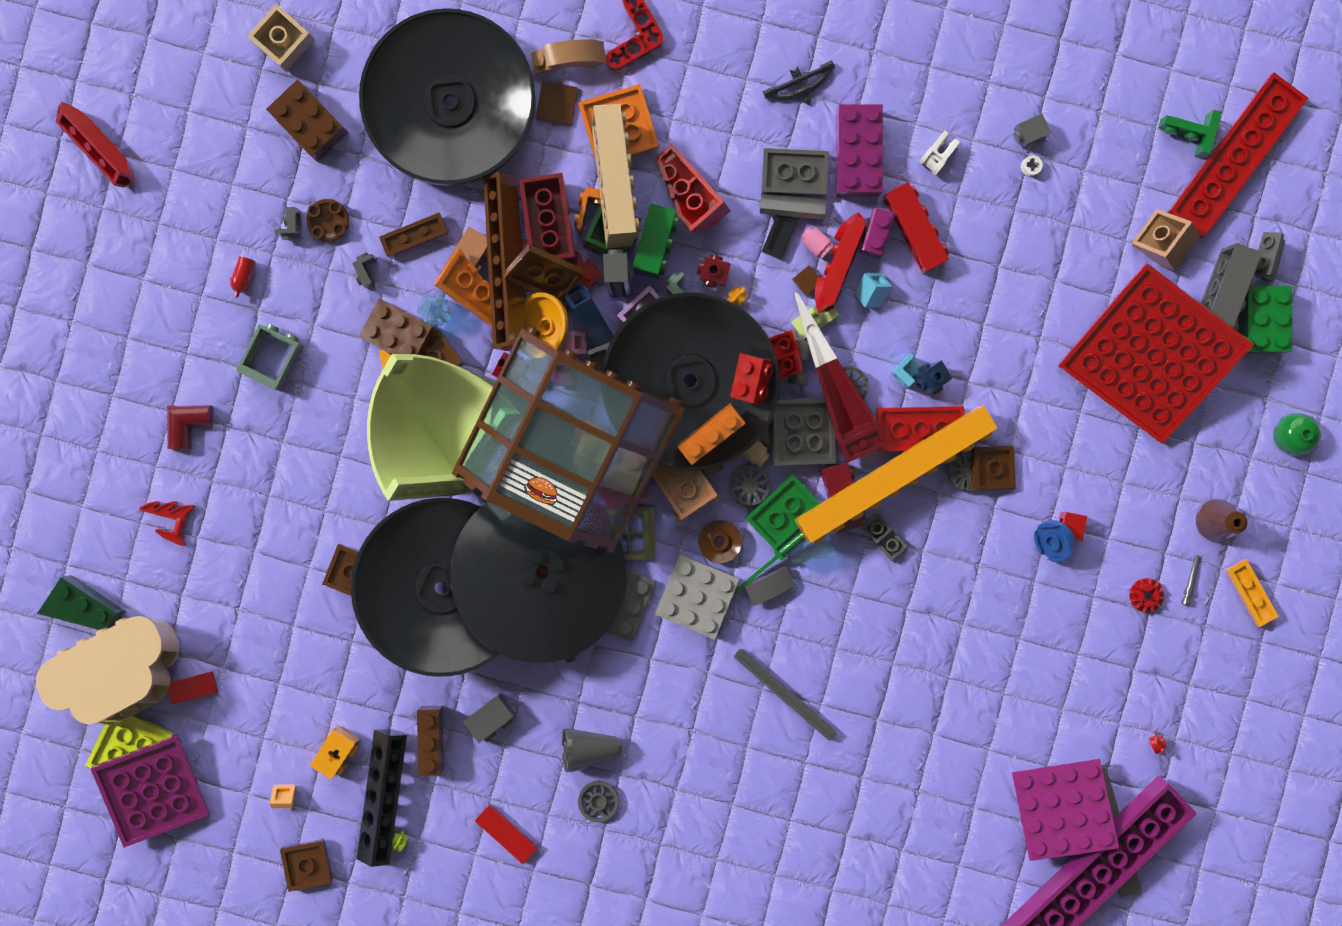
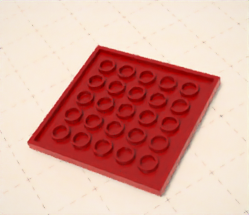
[1058,262,1254,444]

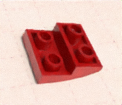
[769,330,803,379]

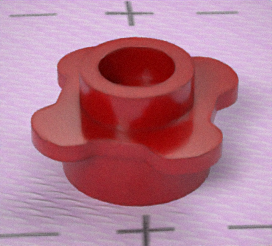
[1149,731,1168,755]

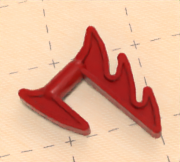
[140,501,195,546]

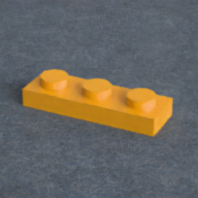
[1225,559,1279,627]

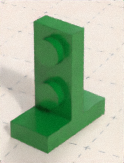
[1158,110,1222,159]

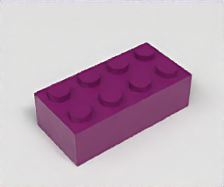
[836,104,883,197]

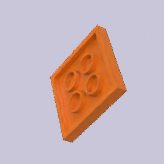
[578,84,659,162]

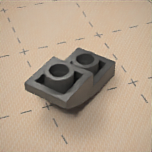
[862,514,908,561]
[744,566,795,606]

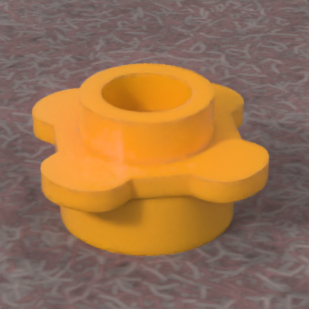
[727,286,748,305]

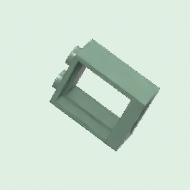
[236,323,303,391]

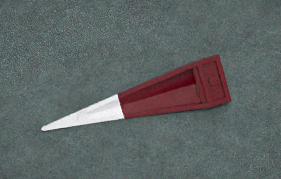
[795,293,887,463]

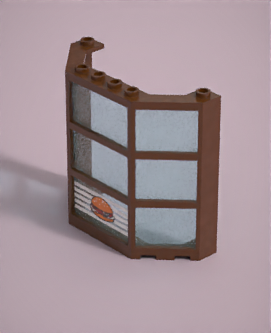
[452,326,685,553]

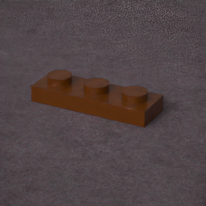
[379,212,449,258]

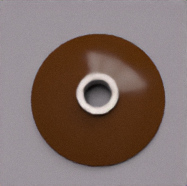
[698,520,742,564]

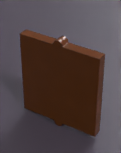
[536,81,578,125]

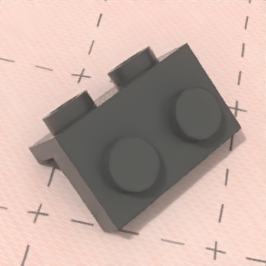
[1254,232,1286,282]

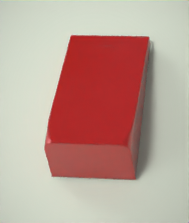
[168,671,218,705]

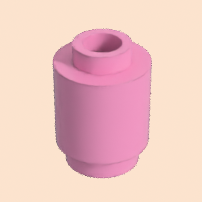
[801,227,833,258]

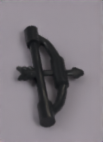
[762,60,835,105]

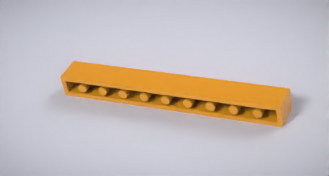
[794,406,997,544]

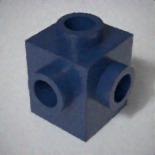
[912,360,952,395]

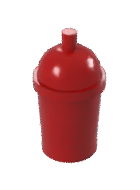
[229,256,256,298]

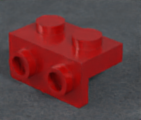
[730,353,773,404]

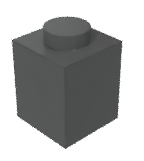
[1013,113,1051,148]

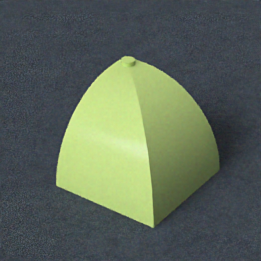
[367,354,523,501]

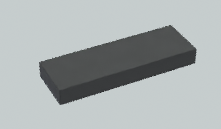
[760,193,826,220]

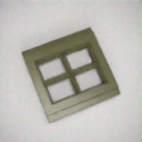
[602,506,656,560]

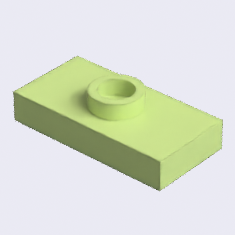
[791,305,839,340]

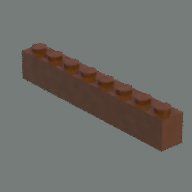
[483,172,527,352]

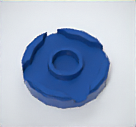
[1034,520,1076,563]

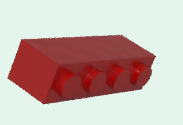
[882,182,949,274]

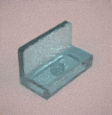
[787,533,836,564]

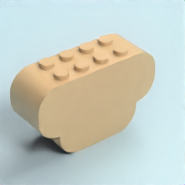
[36,616,180,725]

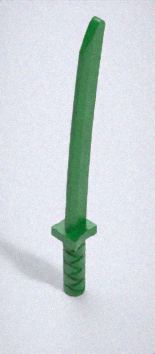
[734,532,805,595]

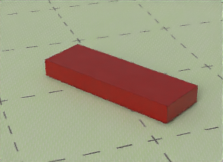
[475,804,538,864]

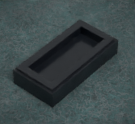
[761,215,798,260]

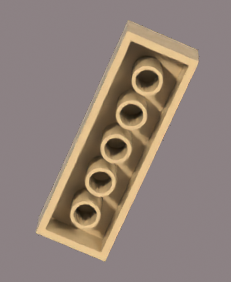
[591,104,639,248]

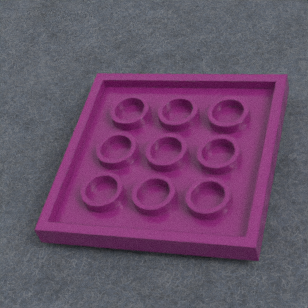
[91,734,210,848]
[1012,759,1119,861]

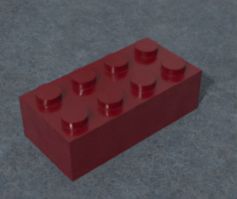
[519,173,577,265]

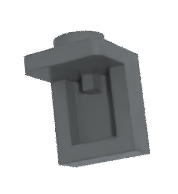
[352,253,377,289]

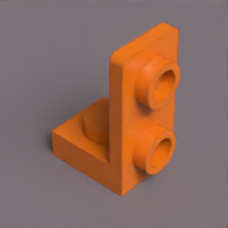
[574,187,601,233]

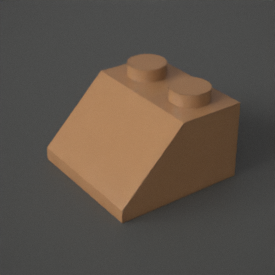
[1131,209,1200,271]

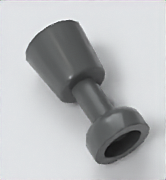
[788,340,812,386]

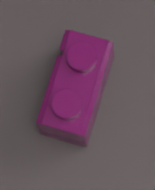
[859,208,895,259]

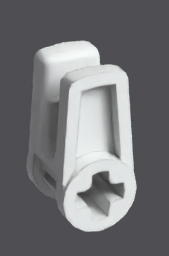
[918,130,960,176]

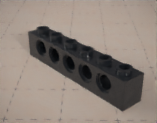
[357,729,407,867]

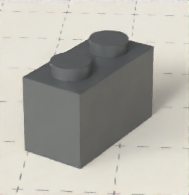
[463,693,516,743]

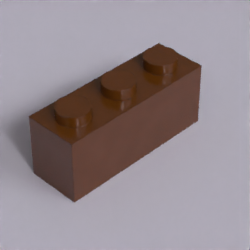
[417,706,444,776]

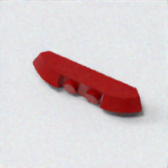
[55,102,135,188]
[815,212,866,313]

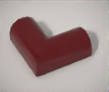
[167,405,213,449]

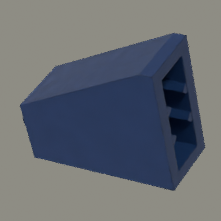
[565,281,614,347]

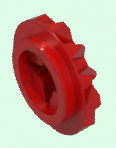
[1129,578,1165,613]

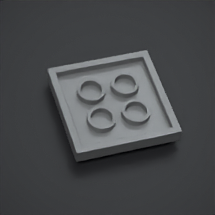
[655,554,740,640]

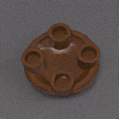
[307,199,349,242]

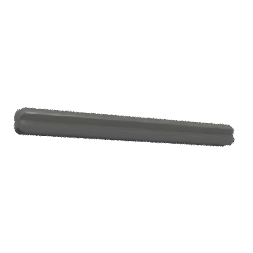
[734,648,836,741]

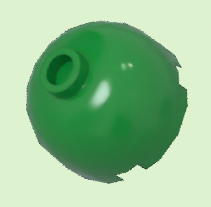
[1273,413,1321,456]

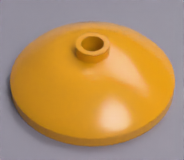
[521,293,568,359]

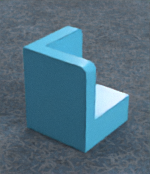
[854,273,892,308]
[890,353,921,388]

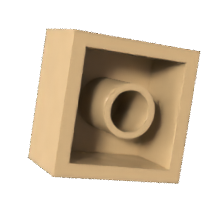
[247,4,315,73]

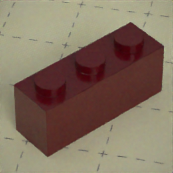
[820,463,866,533]

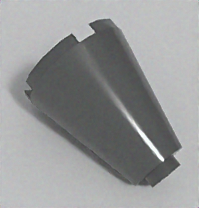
[562,728,622,773]

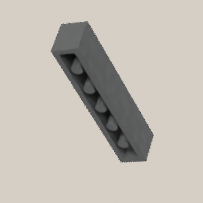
[603,250,631,298]

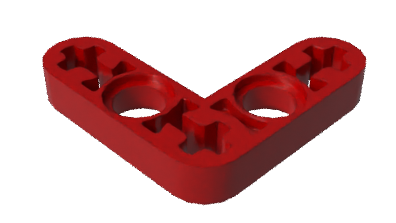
[606,0,663,71]

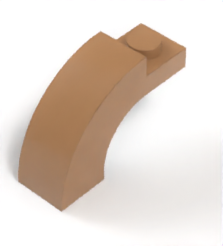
[531,39,607,75]

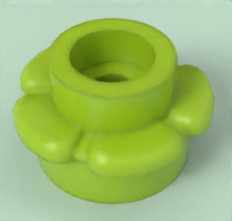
[392,831,409,852]

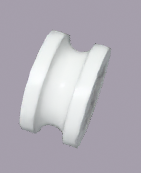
[1021,155,1043,177]

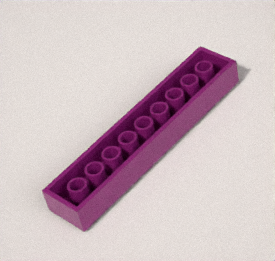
[1001,776,1197,926]

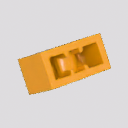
[309,725,360,780]

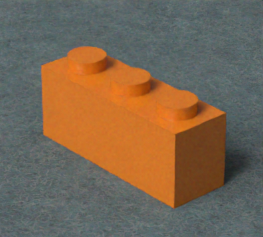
[678,403,745,465]

